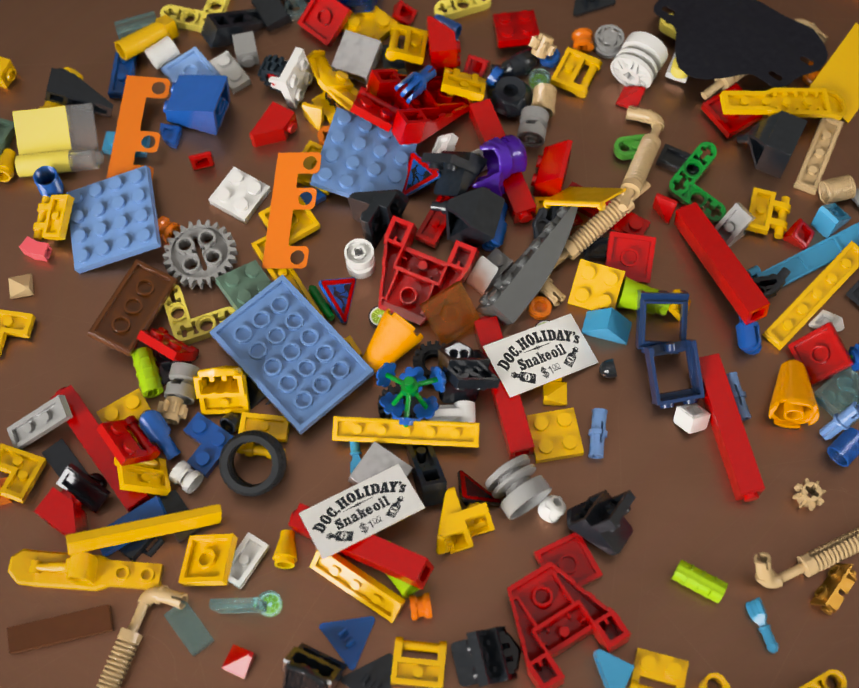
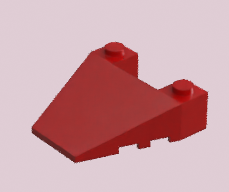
[367,69,473,145]
[378,215,480,326]
[507,561,631,688]

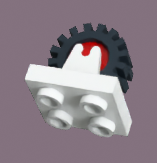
[257,47,313,109]

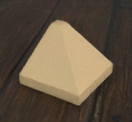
[8,274,34,299]

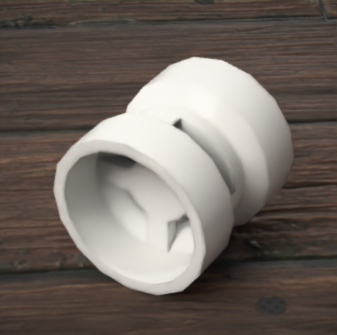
[169,460,204,494]

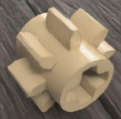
[529,32,557,59]
[157,396,188,425]
[792,478,826,511]

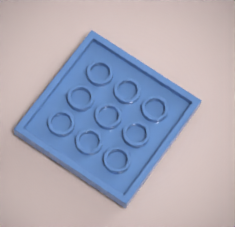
[310,107,417,198]
[66,165,161,274]

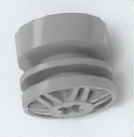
[485,454,552,520]

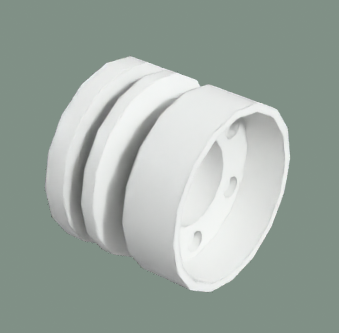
[610,31,668,90]

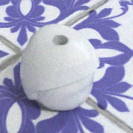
[538,495,566,523]

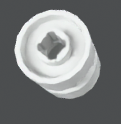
[344,238,376,279]

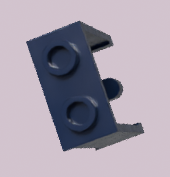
[635,290,689,354]
[643,339,705,409]

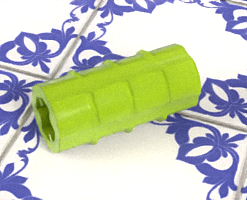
[131,347,164,398]
[671,559,728,603]

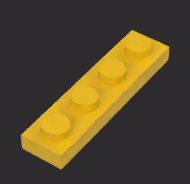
[310,550,406,623]

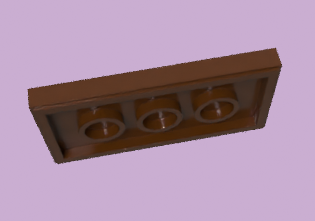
[88,259,178,357]

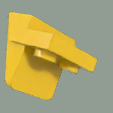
[193,365,250,415]
[436,487,495,555]

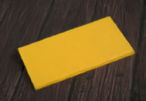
[543,187,626,211]

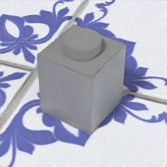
[232,31,260,68]

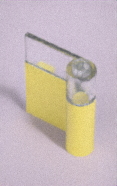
[12,103,104,177]

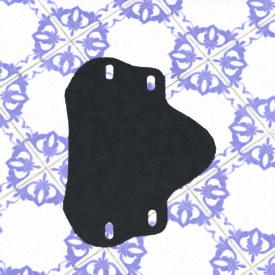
[653,0,828,88]

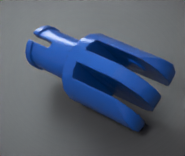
[394,65,436,104]
[482,202,509,252]
[735,316,762,355]
[139,410,181,460]

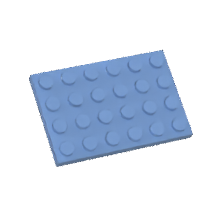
[210,274,374,435]

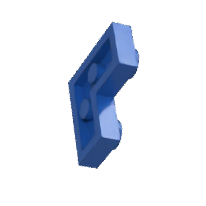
[183,412,233,478]

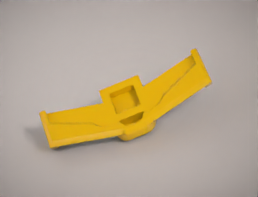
[307,50,356,111]

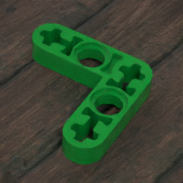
[668,142,726,224]

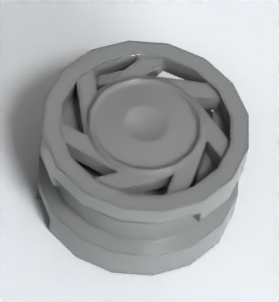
[594,24,625,59]

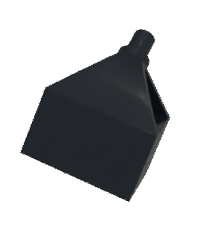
[737,111,807,179]
[431,187,505,247]

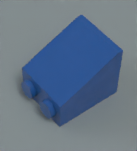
[163,75,231,136]

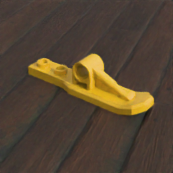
[720,87,848,120]
[8,549,164,591]

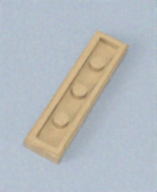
[793,118,844,195]

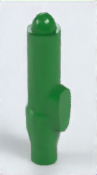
[308,285,335,321]

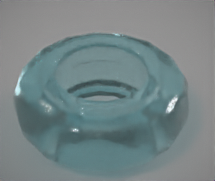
[284,0,308,21]

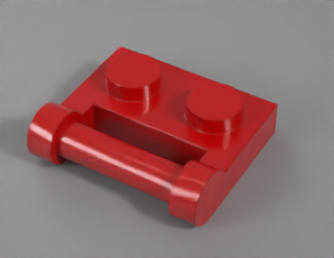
[350,86,400,132]
[137,327,199,361]
[97,415,160,466]

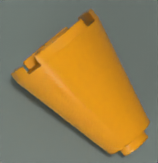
[362,308,424,374]
[768,359,820,429]

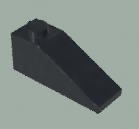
[201,8,266,48]
[45,68,113,117]
[405,444,447,507]

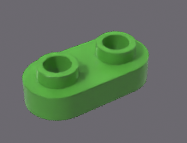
[613,134,645,160]

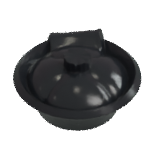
[488,76,533,118]

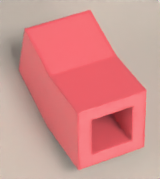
[19,236,52,262]

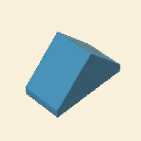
[810,203,852,239]
[582,308,632,345]
[593,649,634,688]

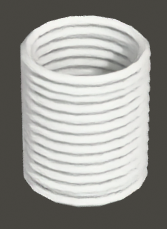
[145,36,180,70]

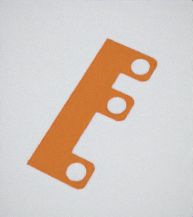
[106,75,170,179]
[262,152,321,269]

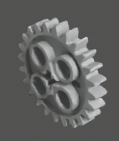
[162,219,238,290]

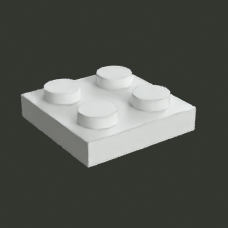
[208,167,271,224]

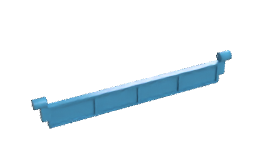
[746,222,859,287]

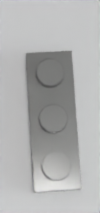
[7,395,73,450]

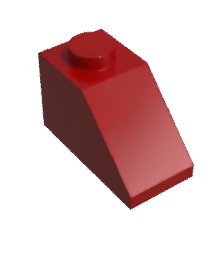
[249,102,298,147]

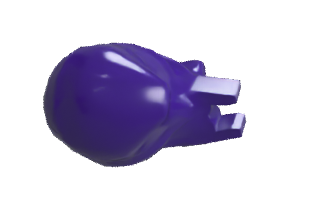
[472,135,527,196]

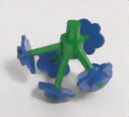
[376,362,447,428]

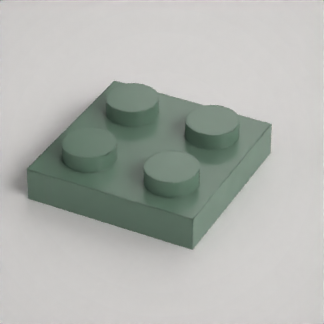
[216,260,272,311]

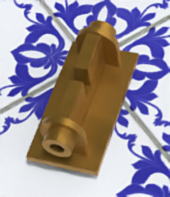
[810,563,857,615]

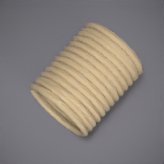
[532,83,557,118]
[818,175,856,205]

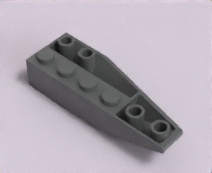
[476,206,578,326]

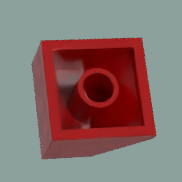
[427,16,461,76]
[531,140,573,197]
[34,487,88,536]

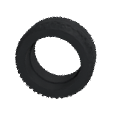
[219,430,287,496]

